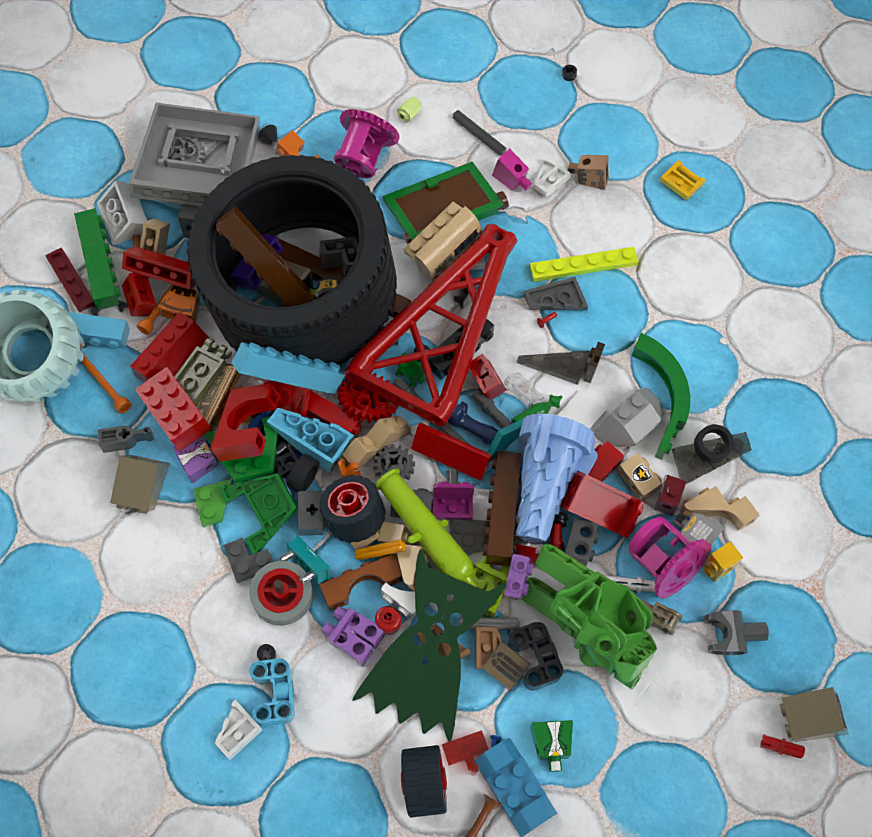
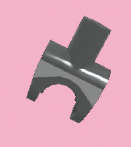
[703,610,769,656]

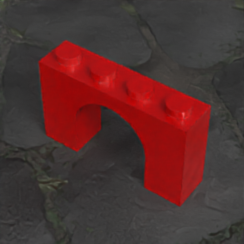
[211,383,280,461]

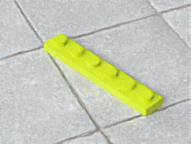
[529,247,639,282]

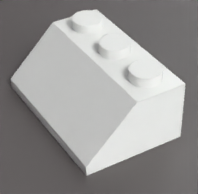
[97,180,147,245]

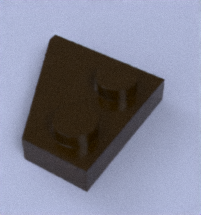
[583,342,605,383]

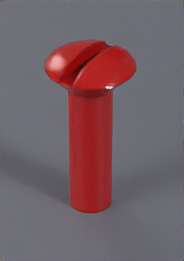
[537,312,558,328]

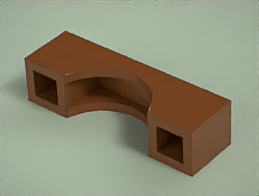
[319,553,404,612]

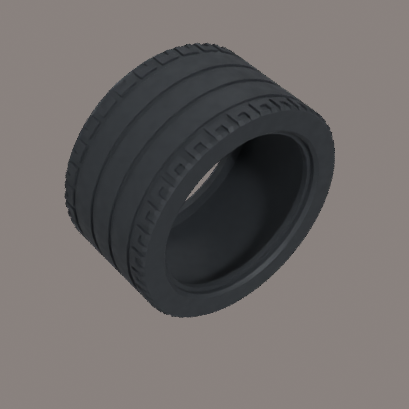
[187,155,397,365]

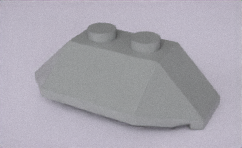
[594,387,662,447]

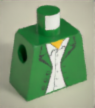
[530,720,573,772]

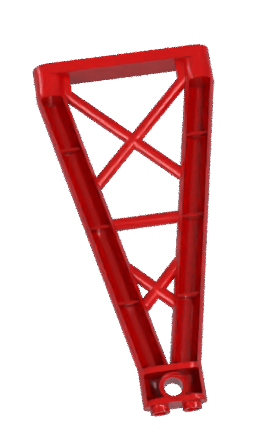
[344,224,518,426]

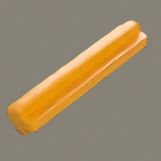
[355,539,406,560]

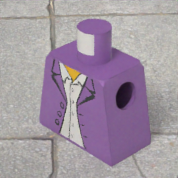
[173,437,218,484]

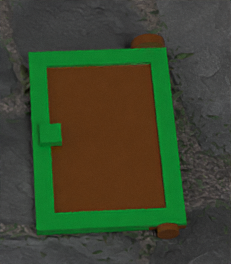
[383,162,509,244]

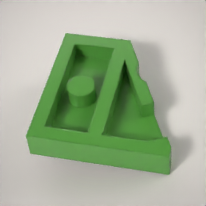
[193,479,232,527]

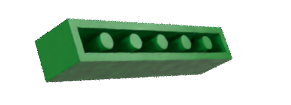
[74,208,121,310]

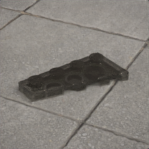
[672,432,752,484]

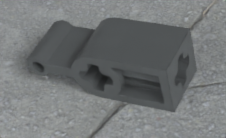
[98,426,154,453]

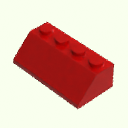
[130,312,208,382]

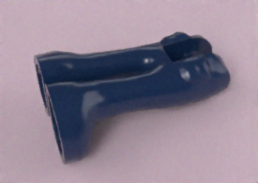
[448,401,499,445]

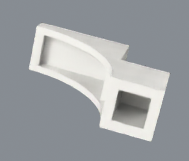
[381,583,454,619]

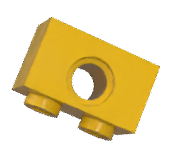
[703,541,744,582]

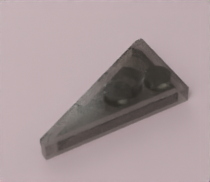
[517,351,590,385]

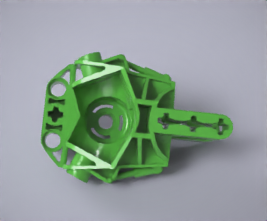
[523,544,657,690]

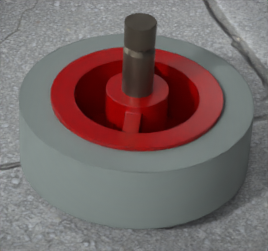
[249,561,313,626]

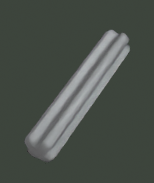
[458,617,519,630]

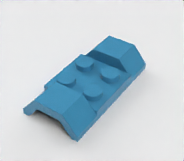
[474,738,558,837]

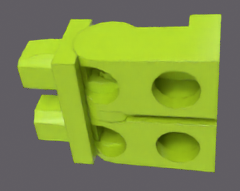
[472,556,510,617]

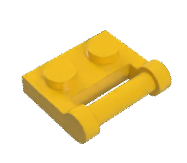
[660,160,706,201]

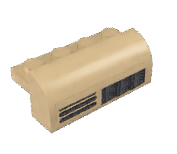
[403,202,482,280]

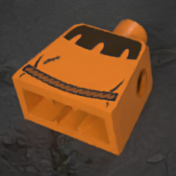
[158,285,200,323]

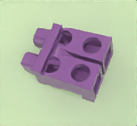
[322,606,385,667]

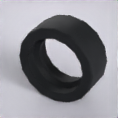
[694,424,734,463]
[287,454,320,492]

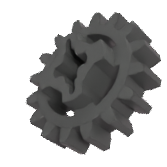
[373,444,415,480]

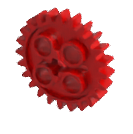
[337,373,399,424]

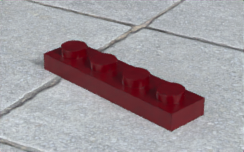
[45,247,95,313]

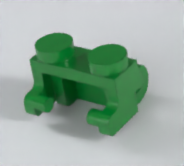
[395,352,426,388]

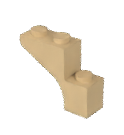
[342,416,411,467]
[680,486,760,531]
[377,522,429,591]

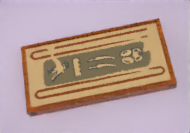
[196,364,241,432]

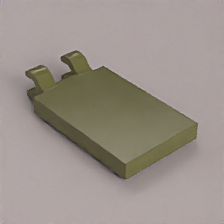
[174,337,232,406]

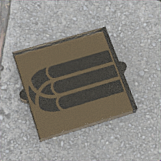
[482,641,531,691]

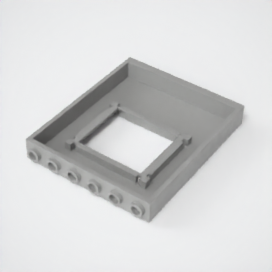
[129,102,260,206]

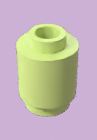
[397,97,422,122]

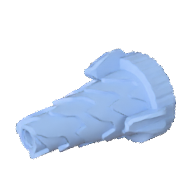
[515,413,598,545]

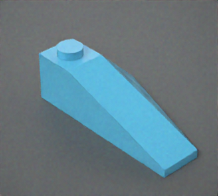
[266,408,354,474]

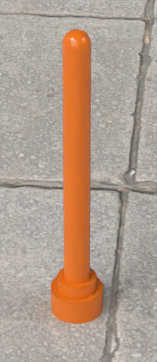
[136,284,173,335]
[80,350,132,414]

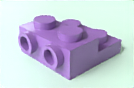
[504,554,534,600]

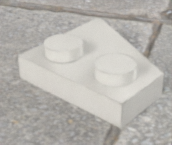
[534,156,571,197]
[215,700,262,760]

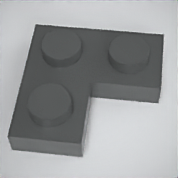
[223,538,273,583]

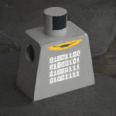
[673,512,725,547]

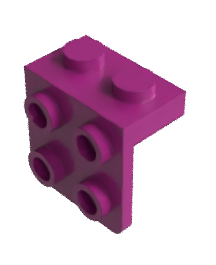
[433,481,474,521]

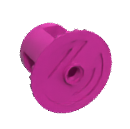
[334,109,400,178]
[628,517,711,599]

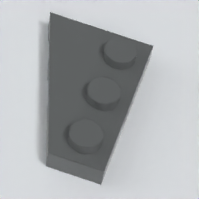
[524,277,588,310]

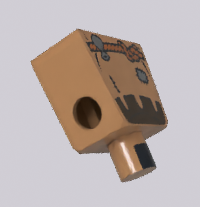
[568,155,609,190]

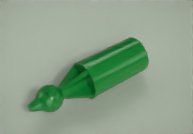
[511,394,563,424]

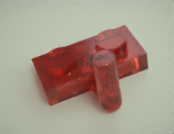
[441,730,489,776]

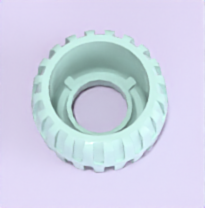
[0,290,84,402]

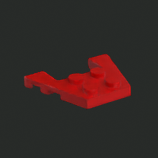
[249,379,311,450]

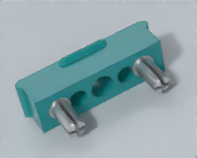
[279,536,331,584]

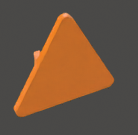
[338,456,361,477]

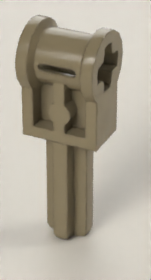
[640,599,682,635]

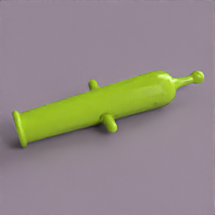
[375,468,477,587]

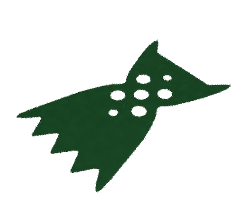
[353,549,506,742]

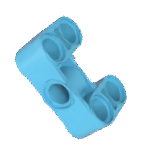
[249,658,295,727]

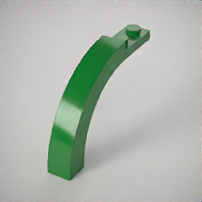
[632,333,690,460]

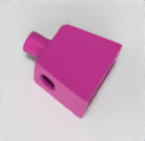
[492,148,532,191]

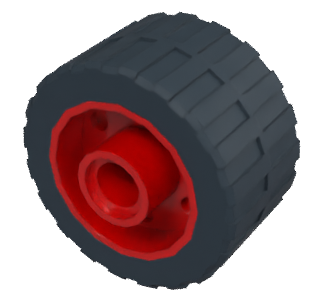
[319,475,386,543]
[401,745,447,818]

